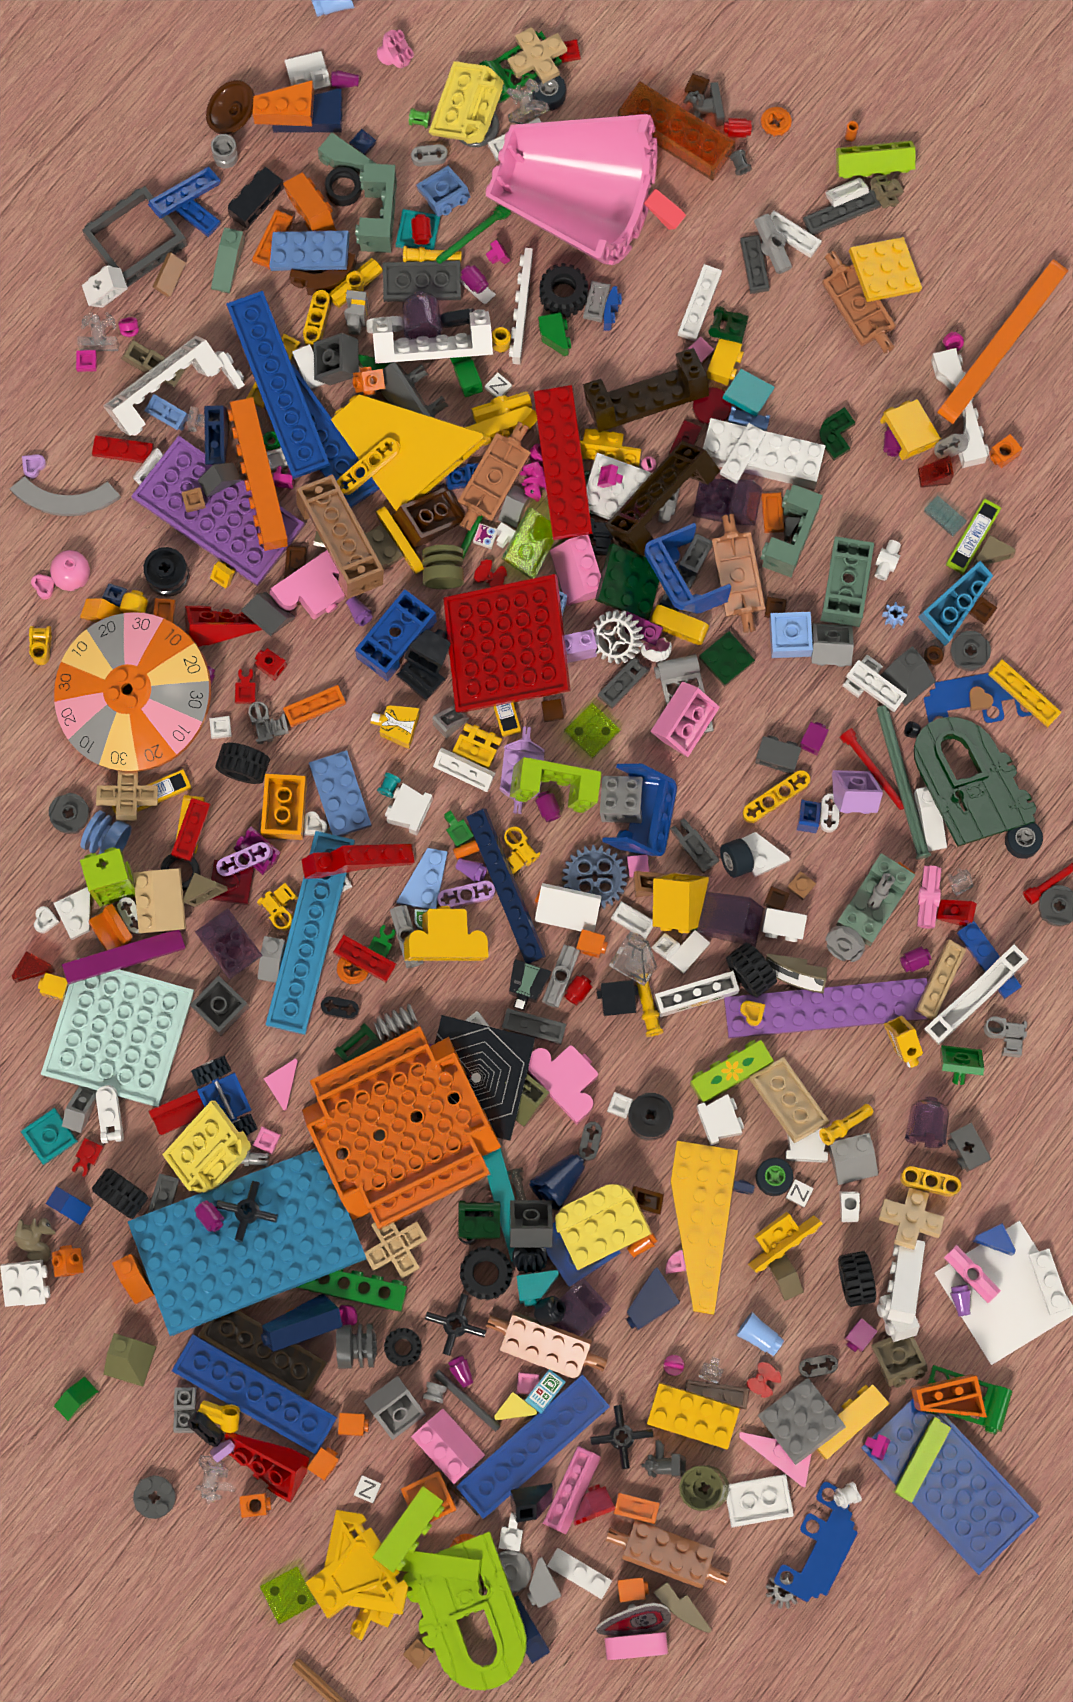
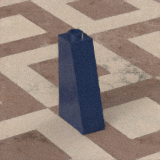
[272,89,343,133]
[261,1294,343,1352]

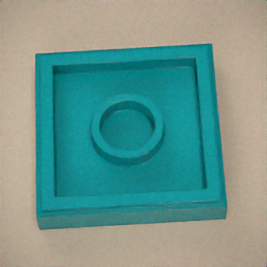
[395,209,441,250]
[722,369,775,417]
[20,1108,78,1165]

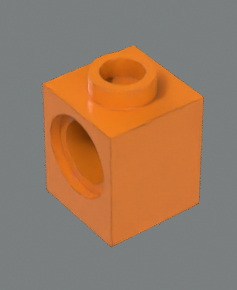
[989,434,1022,469]
[576,929,608,959]
[338,1413,369,1436]
[307,1447,340,1481]
[239,1493,271,1518]
[617,1577,649,1602]

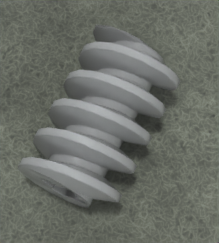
[373,1004,419,1042]

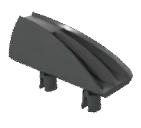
[379,362,449,418]

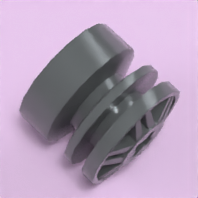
[336,1323,377,1369]

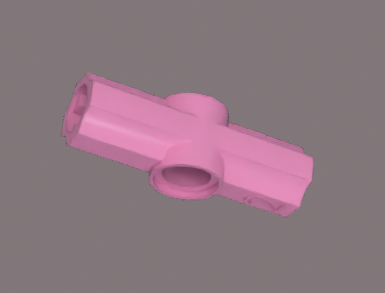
[917,866,941,929]
[944,1245,1001,1303]

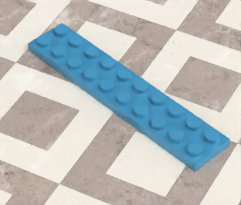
[265,831,355,1035]

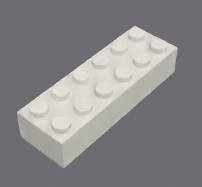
[703,418,826,489]

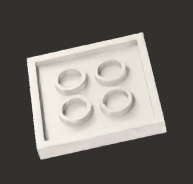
[586,453,652,520]

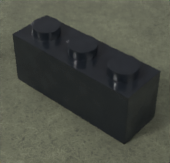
[228,167,284,229]

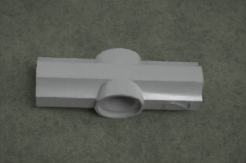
[754,214,792,274]
[390,905,423,968]
[542,945,580,1008]

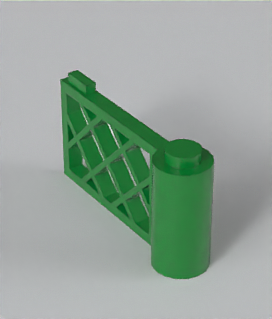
[479,31,562,103]
[926,1365,1013,1435]

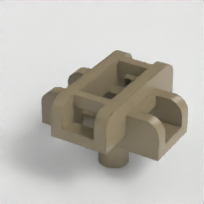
[871,175,904,208]

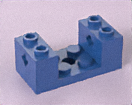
[355,589,437,682]

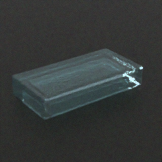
[924,495,967,537]

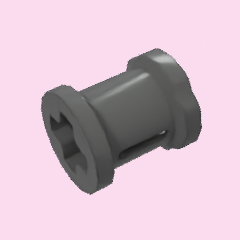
[729,150,752,176]

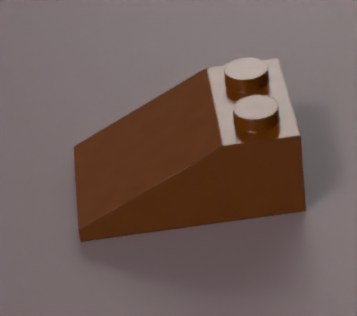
[392,487,464,549]

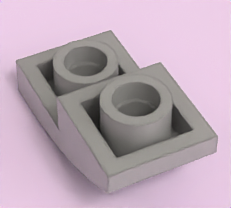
[173,1388,196,1433]

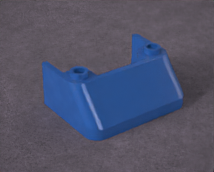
[644,523,731,614]
[602,763,677,856]

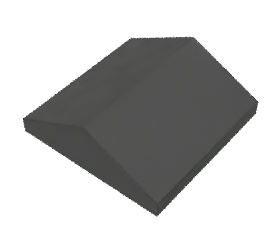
[241,592,295,636]

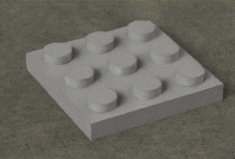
[758,1378,846,1465]

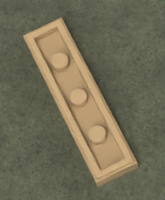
[915,939,966,1020]

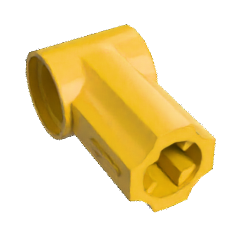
[198,1400,240,1433]

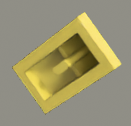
[495,1392,537,1421]

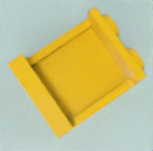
[880,399,941,461]

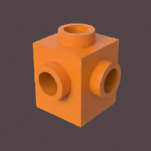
[352,367,385,396]
[52,1245,84,1277]

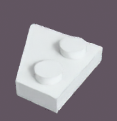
[741,832,790,877]

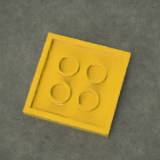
[849,237,922,302]

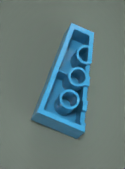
[918,561,993,646]

